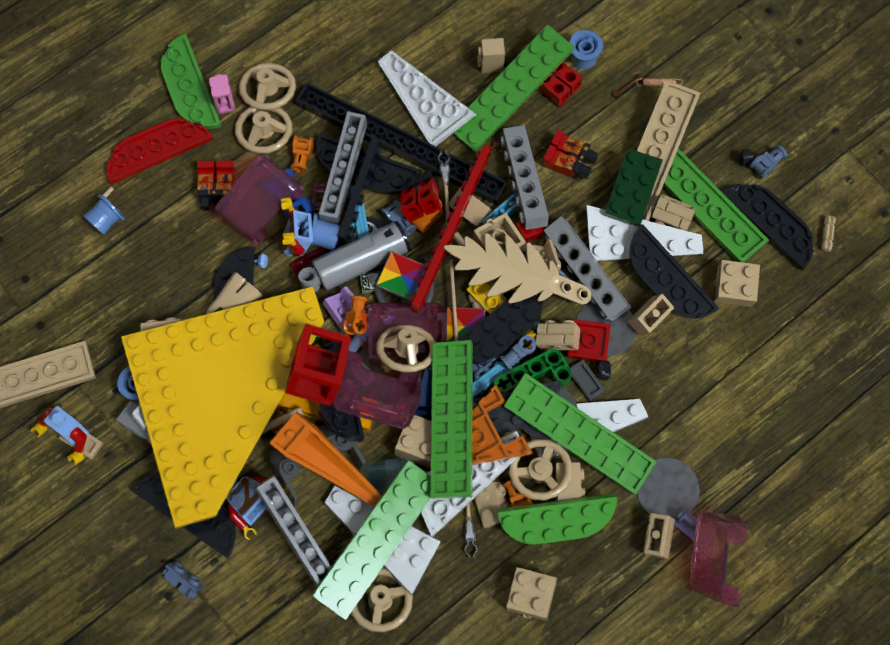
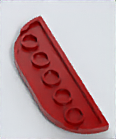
[107,118,213,185]

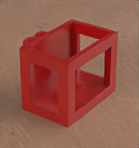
[285,323,351,406]

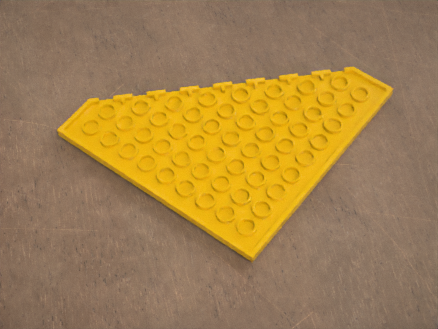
[121,287,324,529]

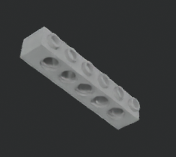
[319,112,367,224]
[500,125,549,230]
[544,216,632,321]
[254,476,331,588]

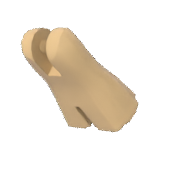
[205,272,262,315]

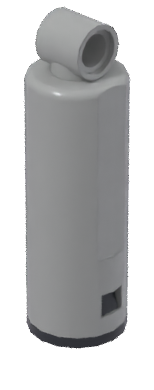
[298,221,411,292]

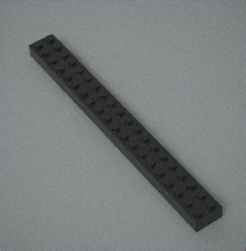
[296,82,508,205]

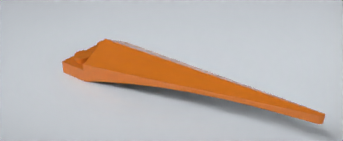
[270,411,382,507]

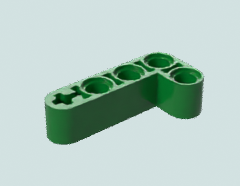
[493,349,572,393]

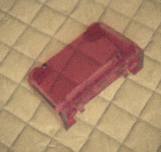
[215,153,305,245]
[367,303,447,361]
[334,351,422,429]
[690,512,748,607]

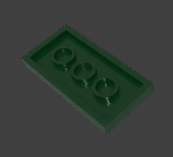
[604,148,663,227]

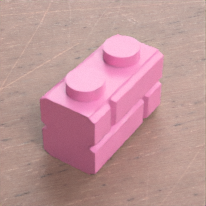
[209,74,236,114]

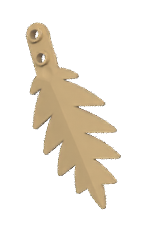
[443,233,591,305]

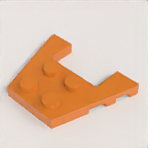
[472,386,532,465]

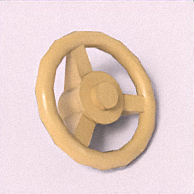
[239,63,296,111]
[235,107,293,154]
[376,325,436,372]
[509,439,573,500]
[351,568,413,632]

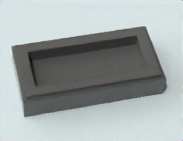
[570,359,606,402]

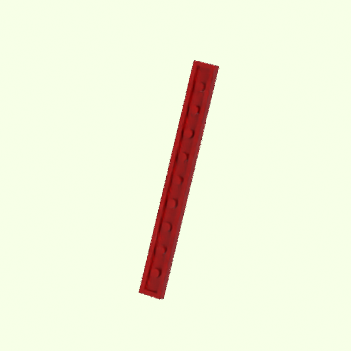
[410,144,491,314]

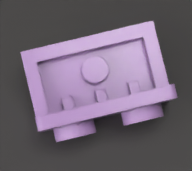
[323,286,365,333]

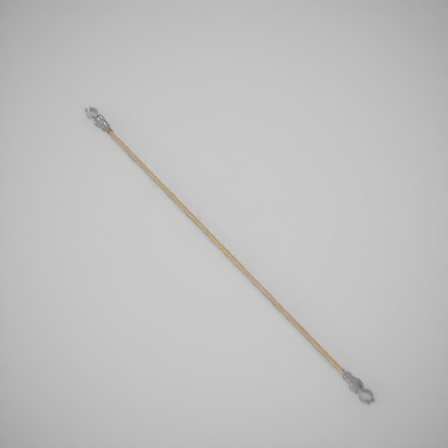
[438,150,477,559]

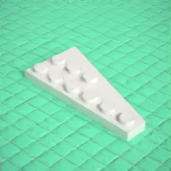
[378,51,477,146]
[586,205,703,261]
[528,399,648,458]
[421,431,519,537]
[325,486,440,596]

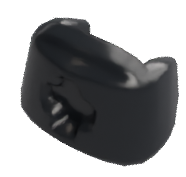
[736,149,754,166]
[596,360,611,381]

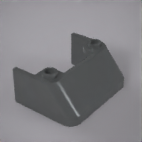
[269,424,366,507]

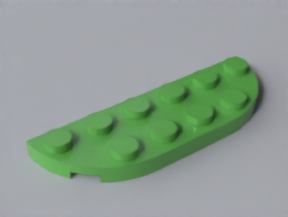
[161,34,222,129]
[496,493,617,544]

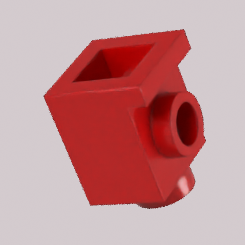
[515,222,545,243]

